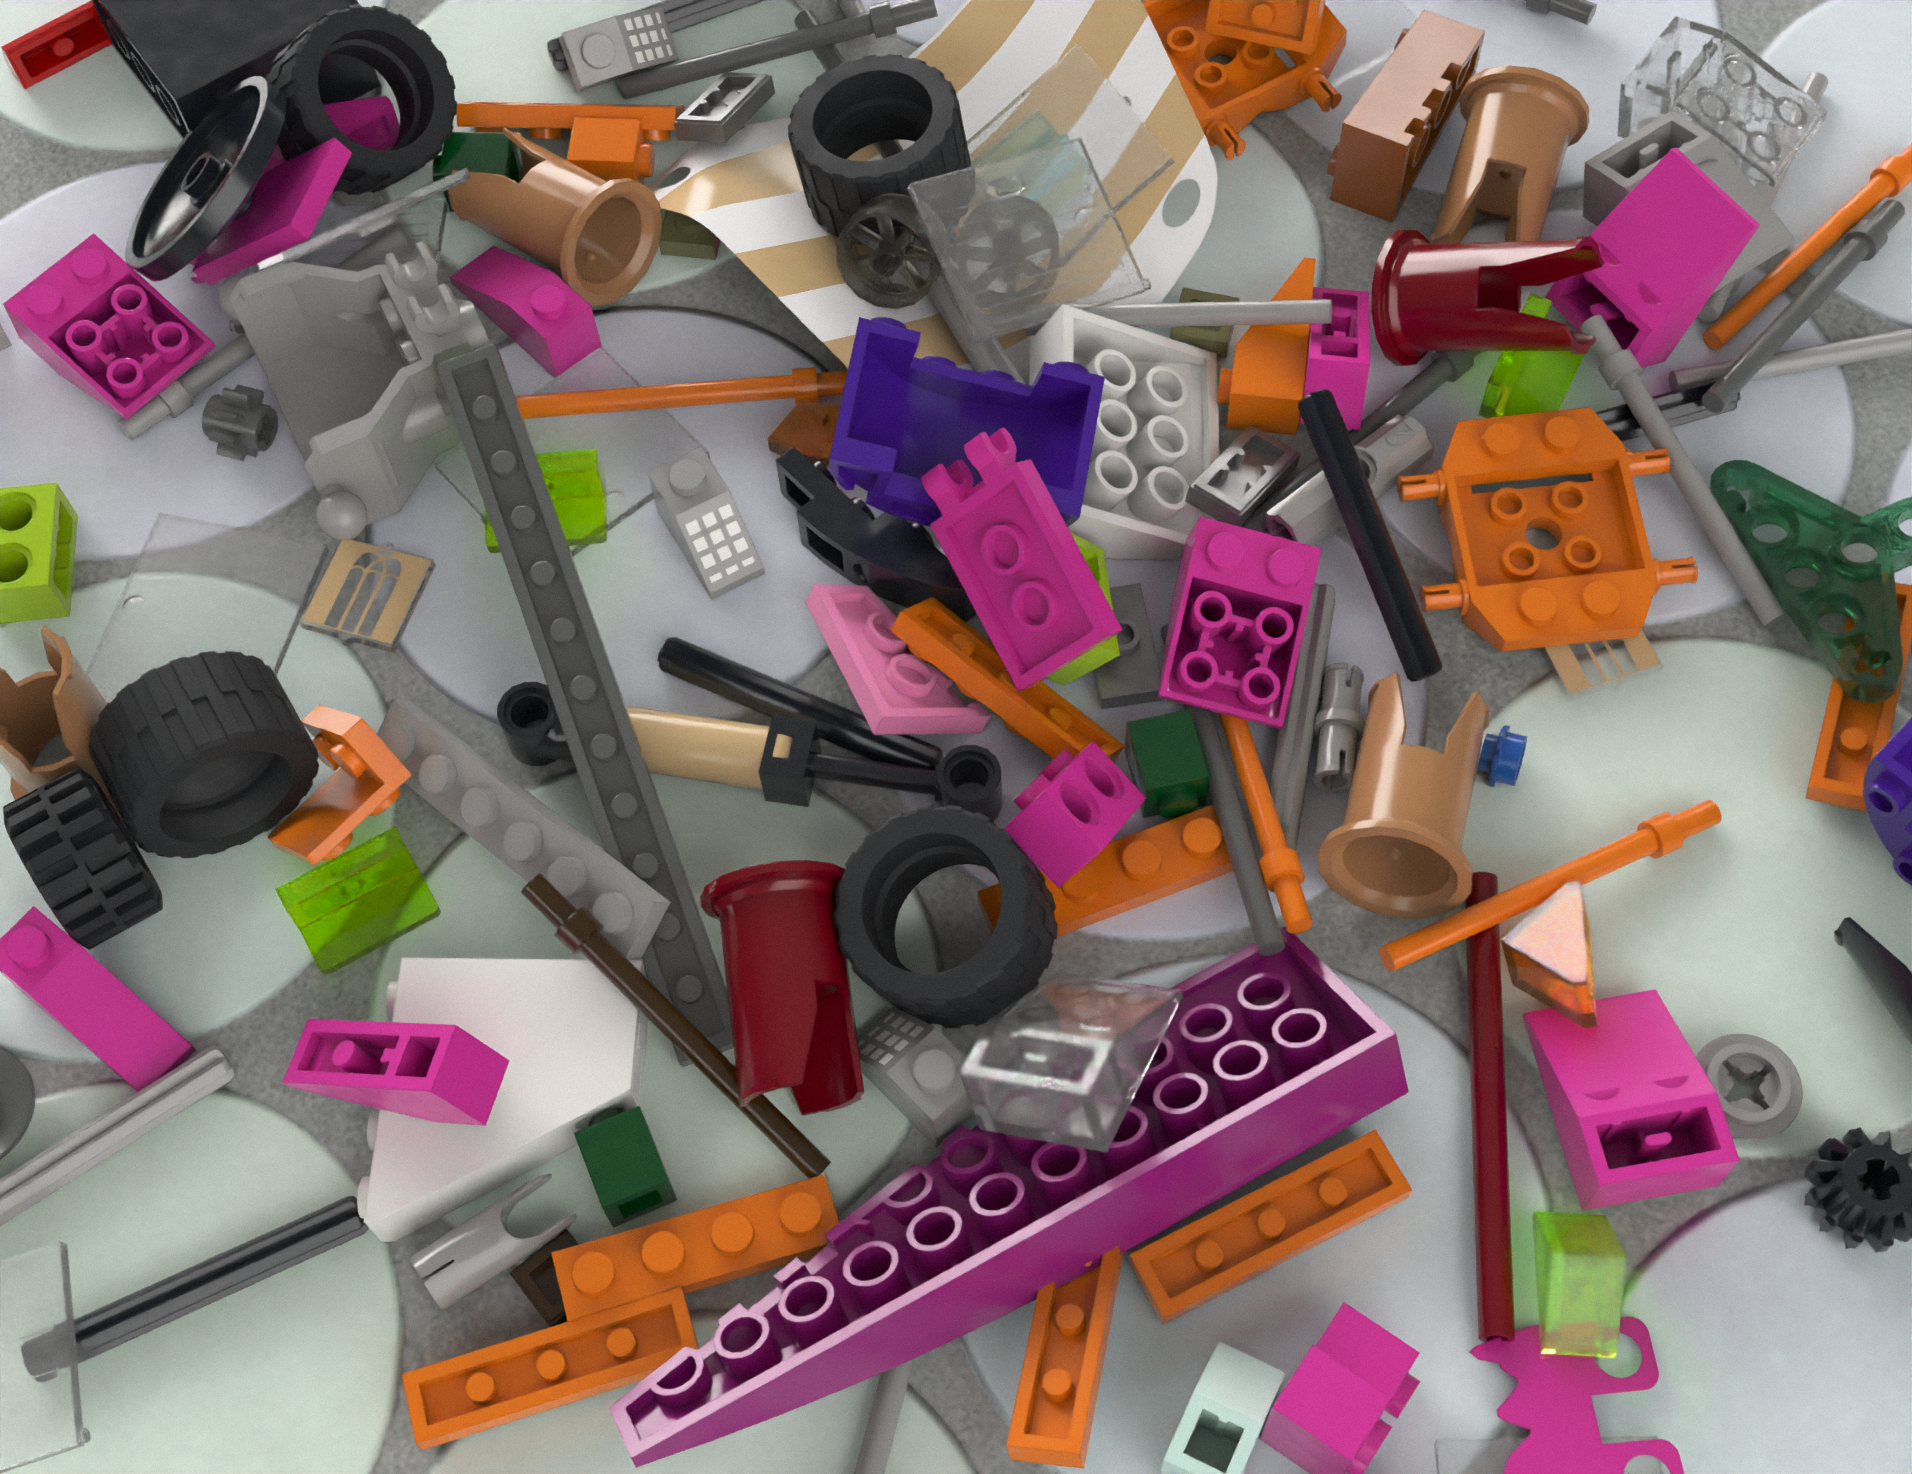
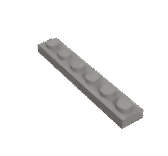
[377,699,671,960]

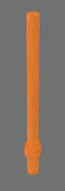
[1702,143,1912,350]
[515,367,848,419]
[1218,713,1313,934]
[1379,800,1722,972]

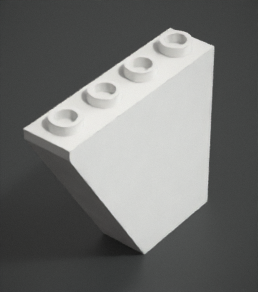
[357,958,650,1242]

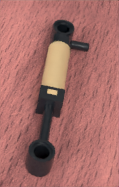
[497,682,1002,821]

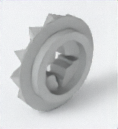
[1696,1034,1803,1144]

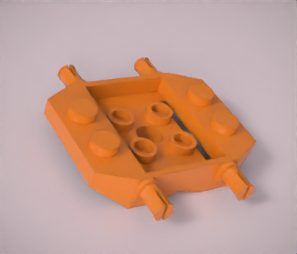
[1143,0,1347,160]
[1397,407,1698,652]

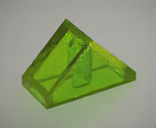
[1532,1211,1626,1358]

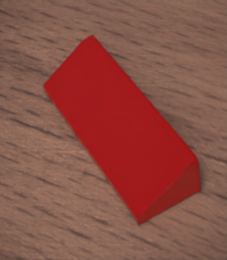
[1,1,111,90]

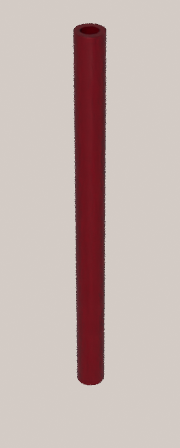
[1465,872,1515,1342]

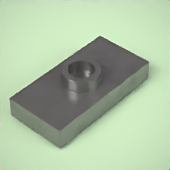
[674,72,775,143]
[1185,425,1301,527]
[1093,583,1163,709]

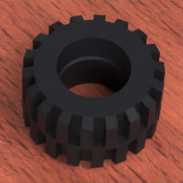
[3,767,163,950]

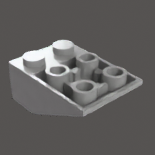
[1583,110,1794,294]

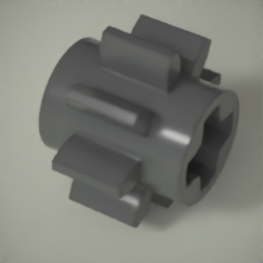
[202,384,278,461]

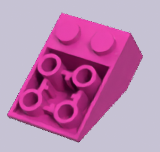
[1545,148,1760,369]
[3,233,216,420]
[1157,516,1322,729]
[1522,989,1740,1211]

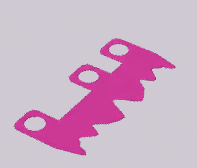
[1469,1317,1684,1474]

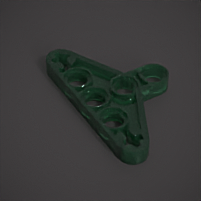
[1710,460,1912,703]

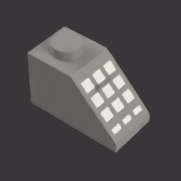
[559,6,679,92]
[647,446,765,600]
[857,1006,986,1148]

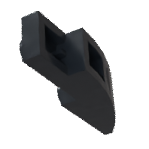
[776,447,976,622]

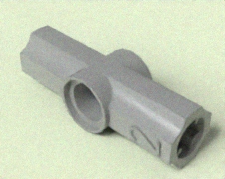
[1264,414,1434,546]

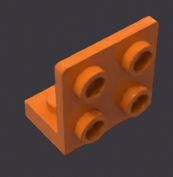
[1205,0,1325,55]
[267,704,412,865]

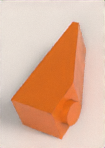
[1217,257,1316,435]

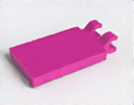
[190,137,352,285]
[921,428,1123,692]

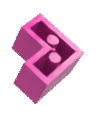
[1260,1302,1420,1474]

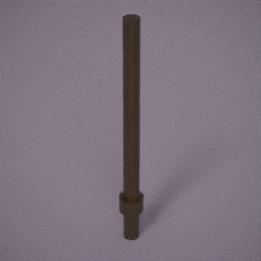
[521,873,831,1179]

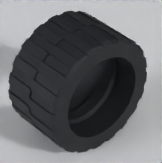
[266,4,457,195]
[788,54,972,246]
[89,651,319,858]
[833,805,1058,1029]

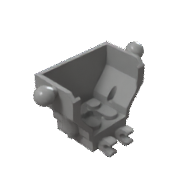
[218,241,491,540]

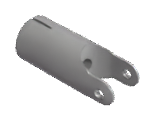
[410,1174,577,1311]

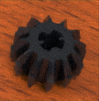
[1804,1127,1912,1253]

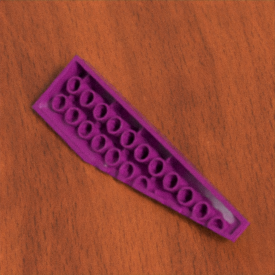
[609,926,1409,1468]

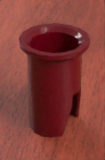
[1371,230,1604,366]
[700,860,864,1116]

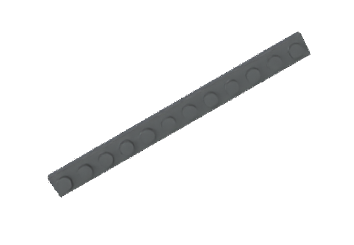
[436,343,733,1067]

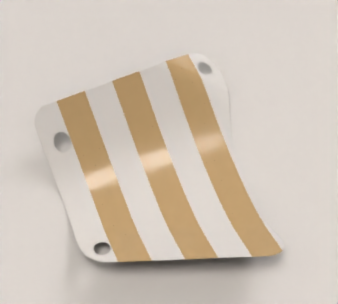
[650,0,1218,385]

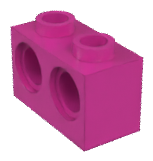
[1003,741,1146,888]

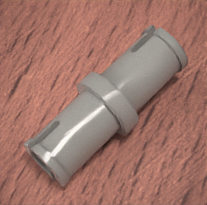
[1313,663,1365,792]

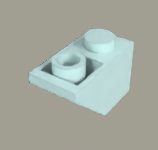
[1160,1341,1285,1474]

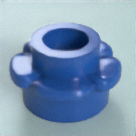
[1477,725,1527,788]

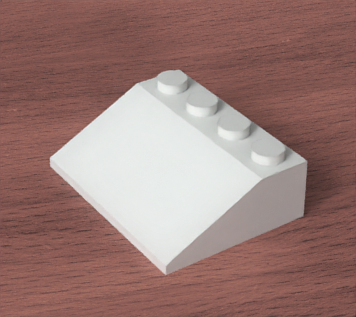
[1029,304,1220,560]

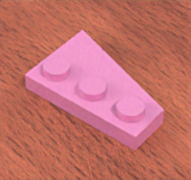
[805,584,991,735]

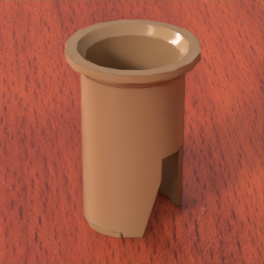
[1429,65,1589,244]
[448,127,663,306]
[0,625,123,821]
[1318,672,1490,919]

